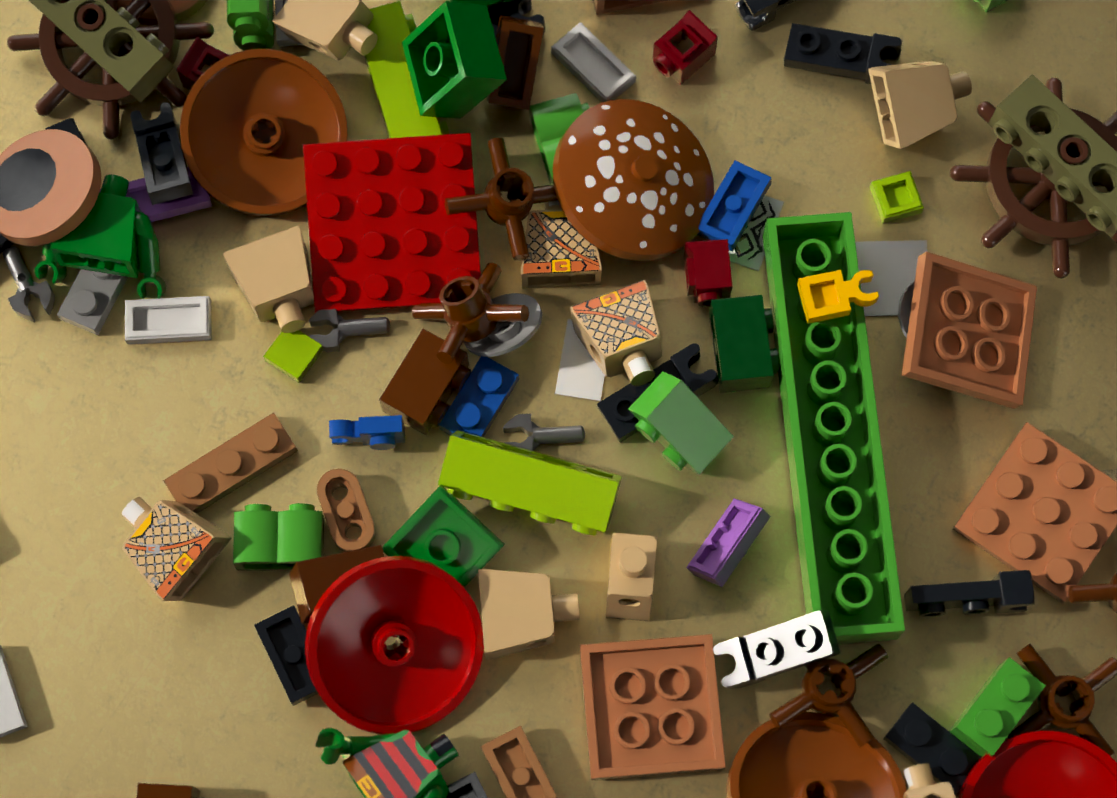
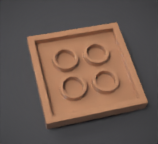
[902,251,1037,409]
[953,422,1117,603]
[580,634,726,780]

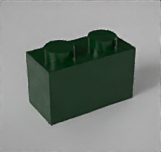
[709,295,779,393]

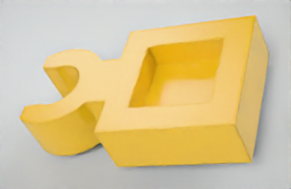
[797,270,879,324]

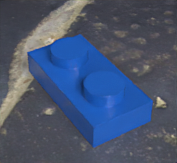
[697,160,771,252]
[439,356,519,437]

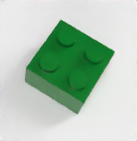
[402,1,507,119]

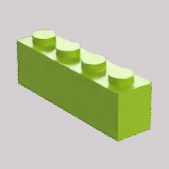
[364,1,450,138]
[438,430,622,535]

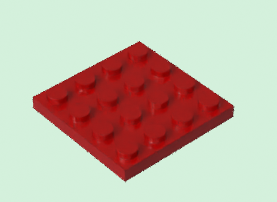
[303,133,481,313]

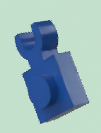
[329,415,405,450]

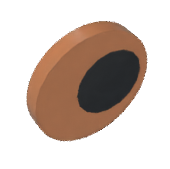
[0,129,101,246]

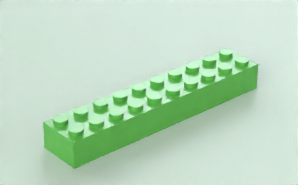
[762,212,905,645]

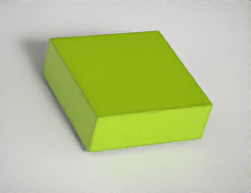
[870,171,924,224]
[263,330,323,383]

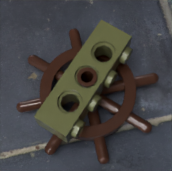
[7,0,214,140]
[950,74,1117,279]

